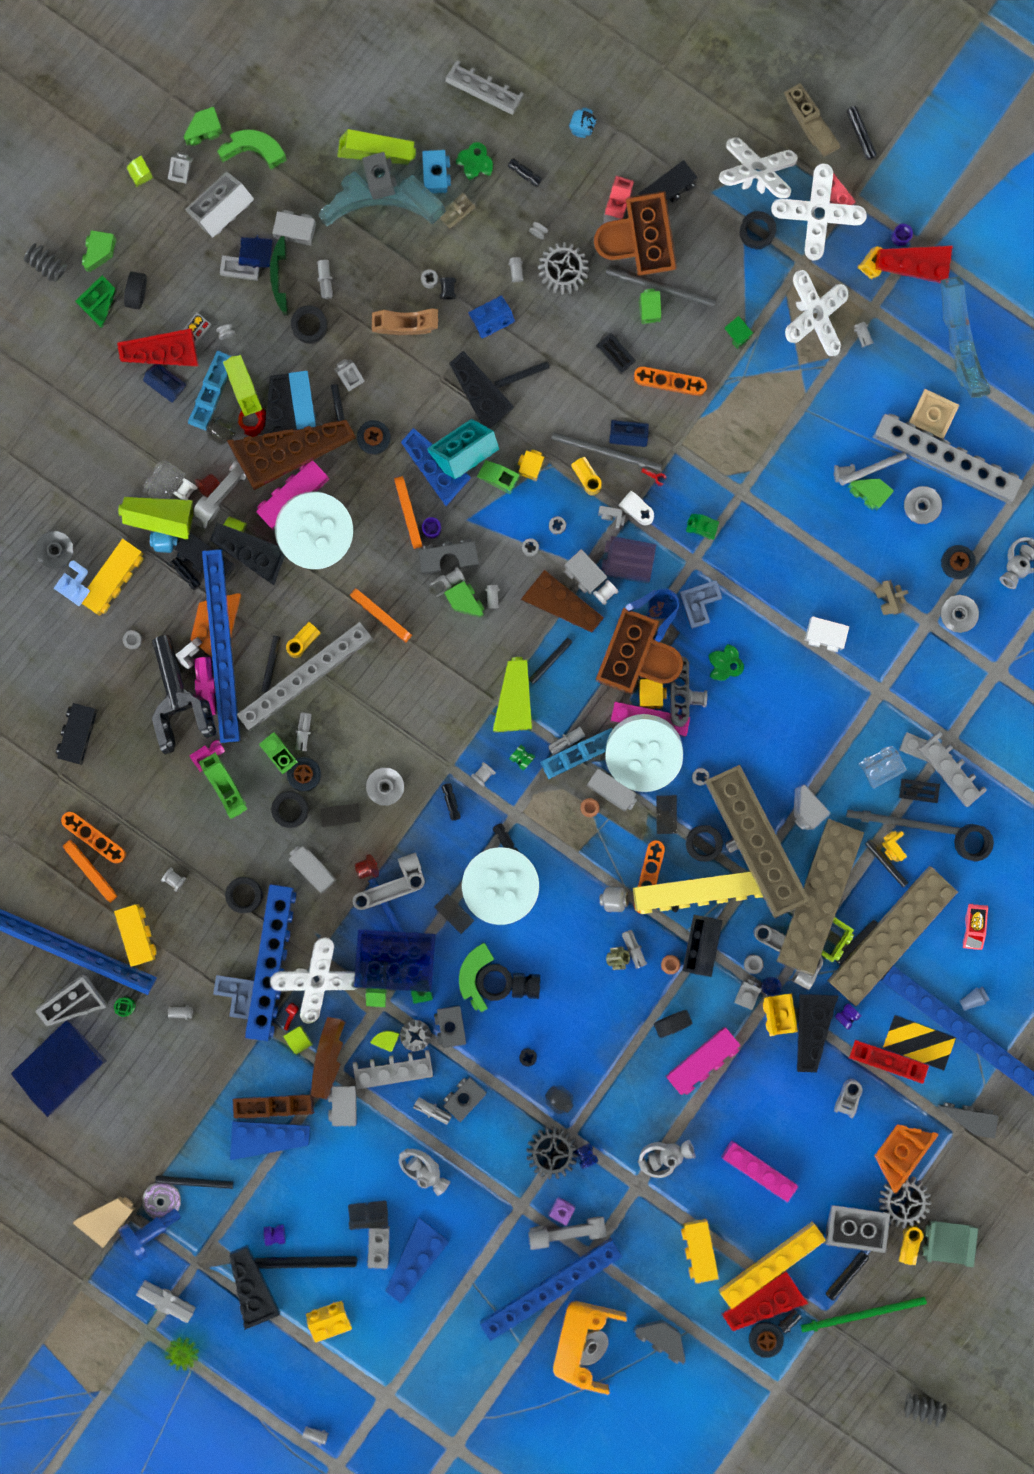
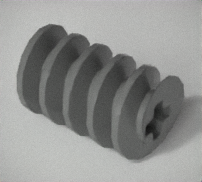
[24,243,67,282]
[904,1393,948,1427]

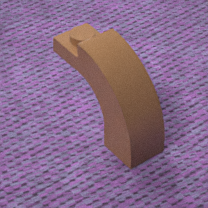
[372,308,438,335]

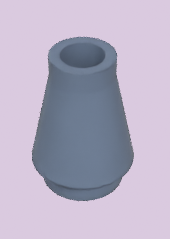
[959,986,990,1011]

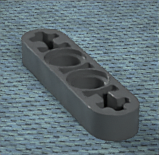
[670,656,689,727]

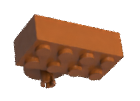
[594,191,677,276]
[596,608,683,695]

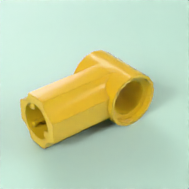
[571,457,602,495]
[286,622,321,658]
[898,1224,923,1265]

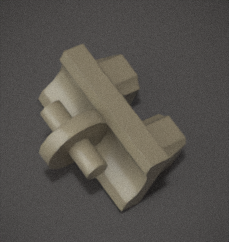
[437,193,476,230]
[874,580,909,615]

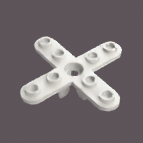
[719,138,798,198]
[771,164,867,260]
[785,270,848,356]
[270,938,363,1024]

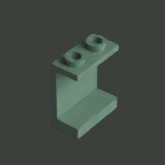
[922,1220,978,1267]

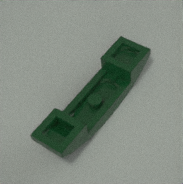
[270,236,288,316]

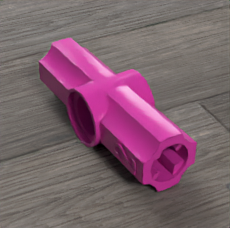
[194,657,217,715]

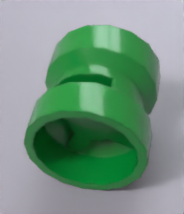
[509,745,535,771]
[114,997,136,1017]

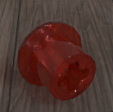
[195,473,220,498]
[355,854,379,879]

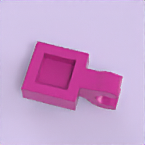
[189,740,225,772]

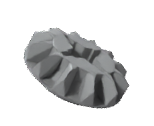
[400,1020,431,1051]

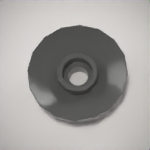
[35,531,74,569]

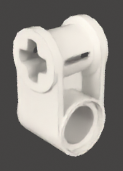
[618,491,654,526]

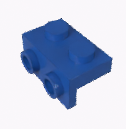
[468,295,515,339]

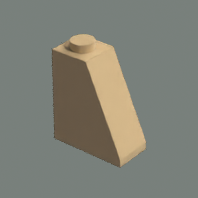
[73,1197,135,1248]

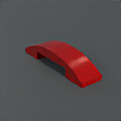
[849,1040,929,1084]

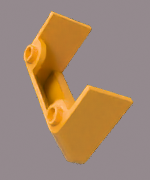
[553,1301,627,1395]

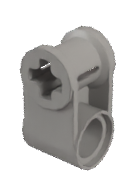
[834,1079,862,1118]

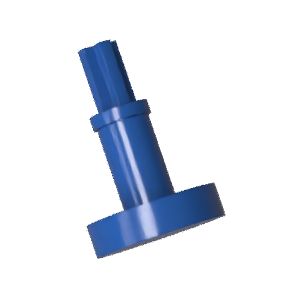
[118,1209,181,1262]

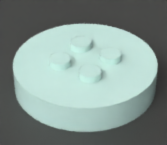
[275,491,353,569]
[606,714,683,792]
[462,847,539,925]

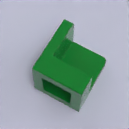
[724,316,753,349]

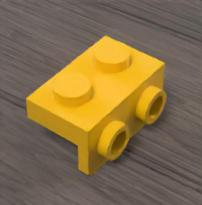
[881,831,907,862]
[763,993,798,1036]
[306,1301,352,1343]

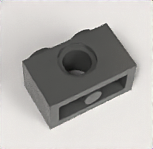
[362,152,397,200]
[434,1005,466,1048]
[443,1077,487,1122]

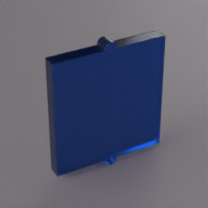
[238,237,273,268]

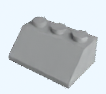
[185,172,254,238]
[794,785,831,830]
[824,1205,890,1253]

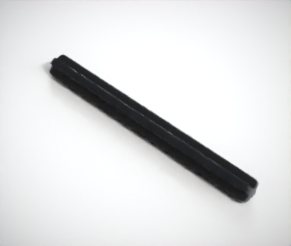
[254,1256,357,1269]

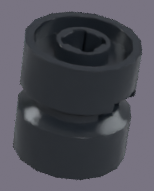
[512,973,540,999]

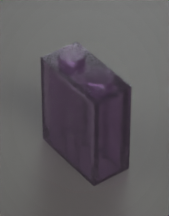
[601,536,657,584]

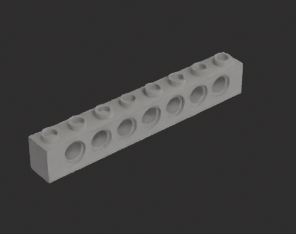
[873,413,1022,504]
[237,622,372,731]

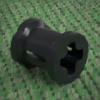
[440,277,456,300]
[519,1048,537,1067]

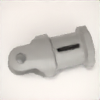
[430,566,466,597]

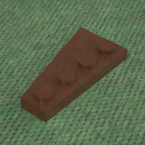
[521,570,604,633]

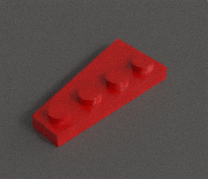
[875,246,953,284]
[117,328,199,367]
[722,1270,808,1331]

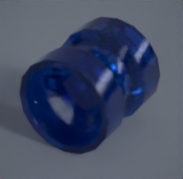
[761,977,782,997]
[574,1143,599,1169]

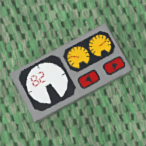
[183,313,212,346]

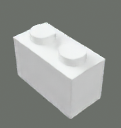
[804,617,849,652]

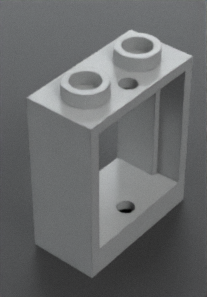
[586,769,637,811]
[288,846,337,893]

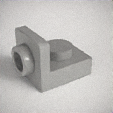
[168,152,193,183]
[334,359,365,391]
[598,506,625,530]
[176,637,203,669]
[734,979,762,1010]

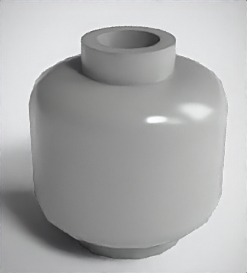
[600,887,629,912]

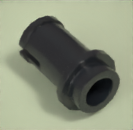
[778,1309,802,1334]

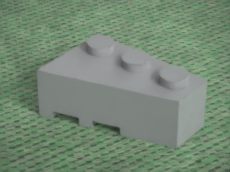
[35,973,107,1026]

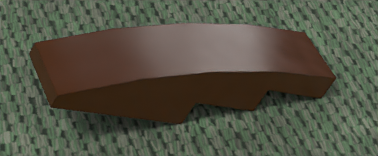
[311,1017,346,1100]
[233,1094,314,1118]

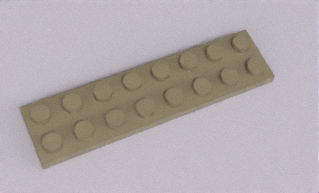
[705,765,810,918]
[776,819,864,976]
[827,866,958,1007]

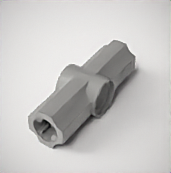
[136,1280,196,1323]

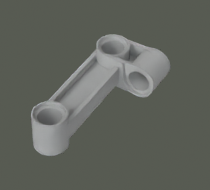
[192,459,247,529]
[353,852,425,910]
[753,924,823,990]
[529,1216,607,1250]

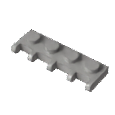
[445,60,524,115]
[919,731,987,807]
[353,1050,433,1089]

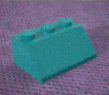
[427,419,499,479]

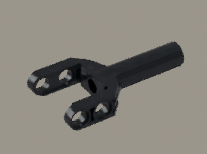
[152,635,216,755]

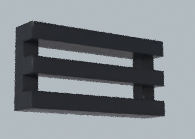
[597,333,636,375]
[898,779,940,803]

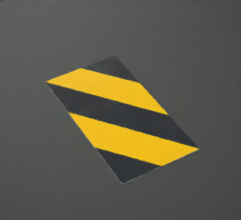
[883,1015,956,1070]

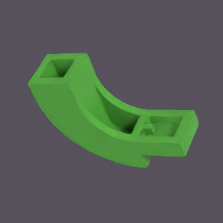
[217,130,287,169]
[199,752,247,819]
[459,942,494,1012]

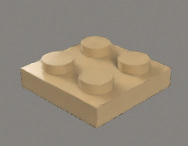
[909,389,959,439]

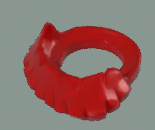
[238,408,266,437]

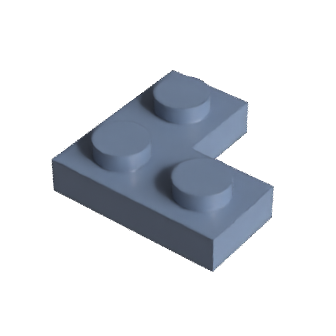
[680,580,722,629]
[213,975,254,1019]

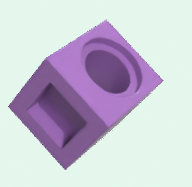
[549,1197,575,1226]

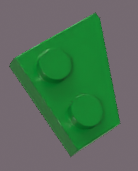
[75,275,116,329]

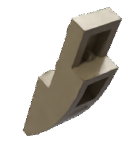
[784,83,840,157]

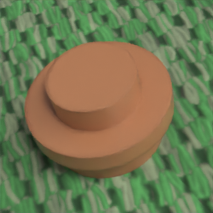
[580,798,600,817]
[661,955,680,974]

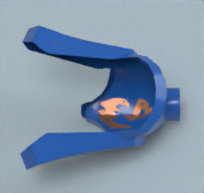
[625,589,679,642]

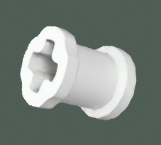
[173,478,198,500]
[593,580,619,605]

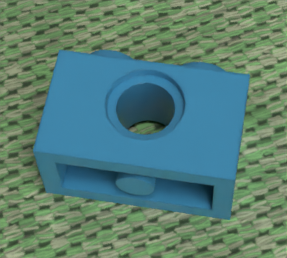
[422,150,451,194]

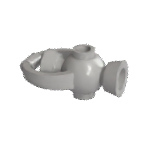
[1000,537,1034,589]
[638,1139,695,1178]
[399,1148,450,1196]

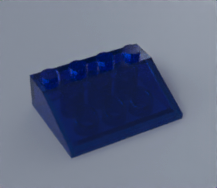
[354,929,436,992]
[11,1020,107,1117]

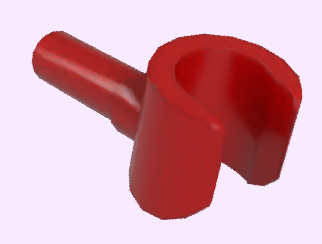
[641,468,666,486]
[283,1002,299,1031]

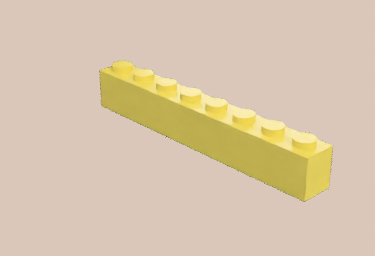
[632,872,763,914]

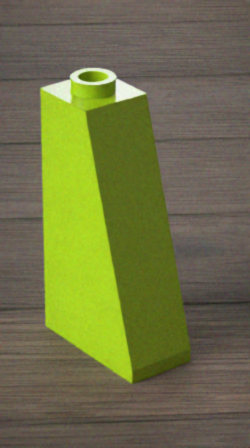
[338,129,416,165]
[118,497,194,539]
[493,657,532,733]

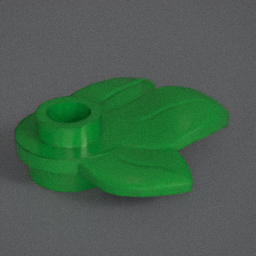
[456,142,493,180]
[709,644,744,681]

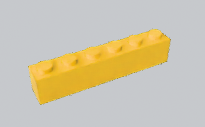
[718,1222,826,1309]

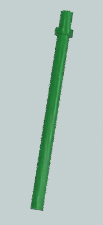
[800,1297,927,1333]

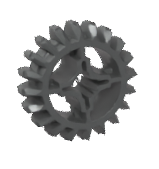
[526,1126,578,1179]

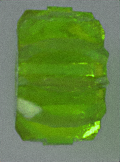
[165,1337,199,1371]

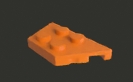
[190,593,241,657]
[874,1124,938,1193]

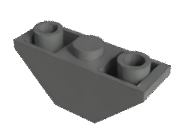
[634,1320,686,1364]

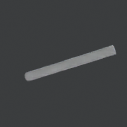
[839,452,907,486]

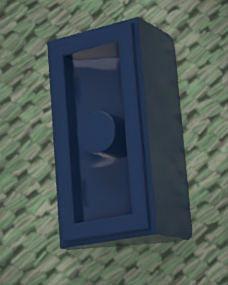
[143,364,186,403]
[609,420,649,447]

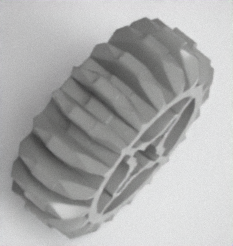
[538,242,589,294]
[878,1176,932,1228]

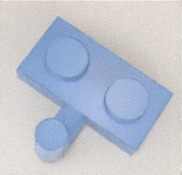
[54,560,90,606]

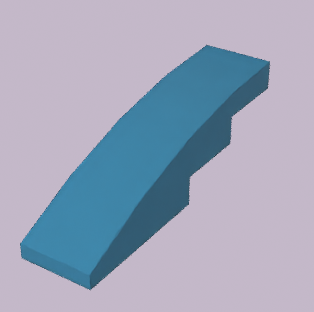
[188,351,231,430]
[289,371,316,430]
[540,728,613,779]

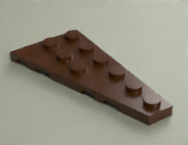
[227,420,356,490]

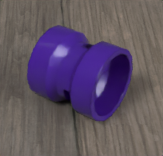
[891,224,913,247]
[422,517,441,539]
[834,1003,862,1030]
[264,1224,286,1246]

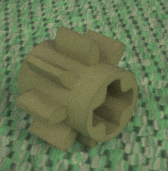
[606,946,630,970]

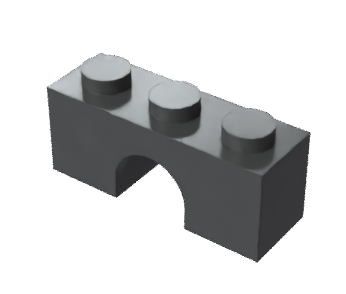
[418,539,479,575]

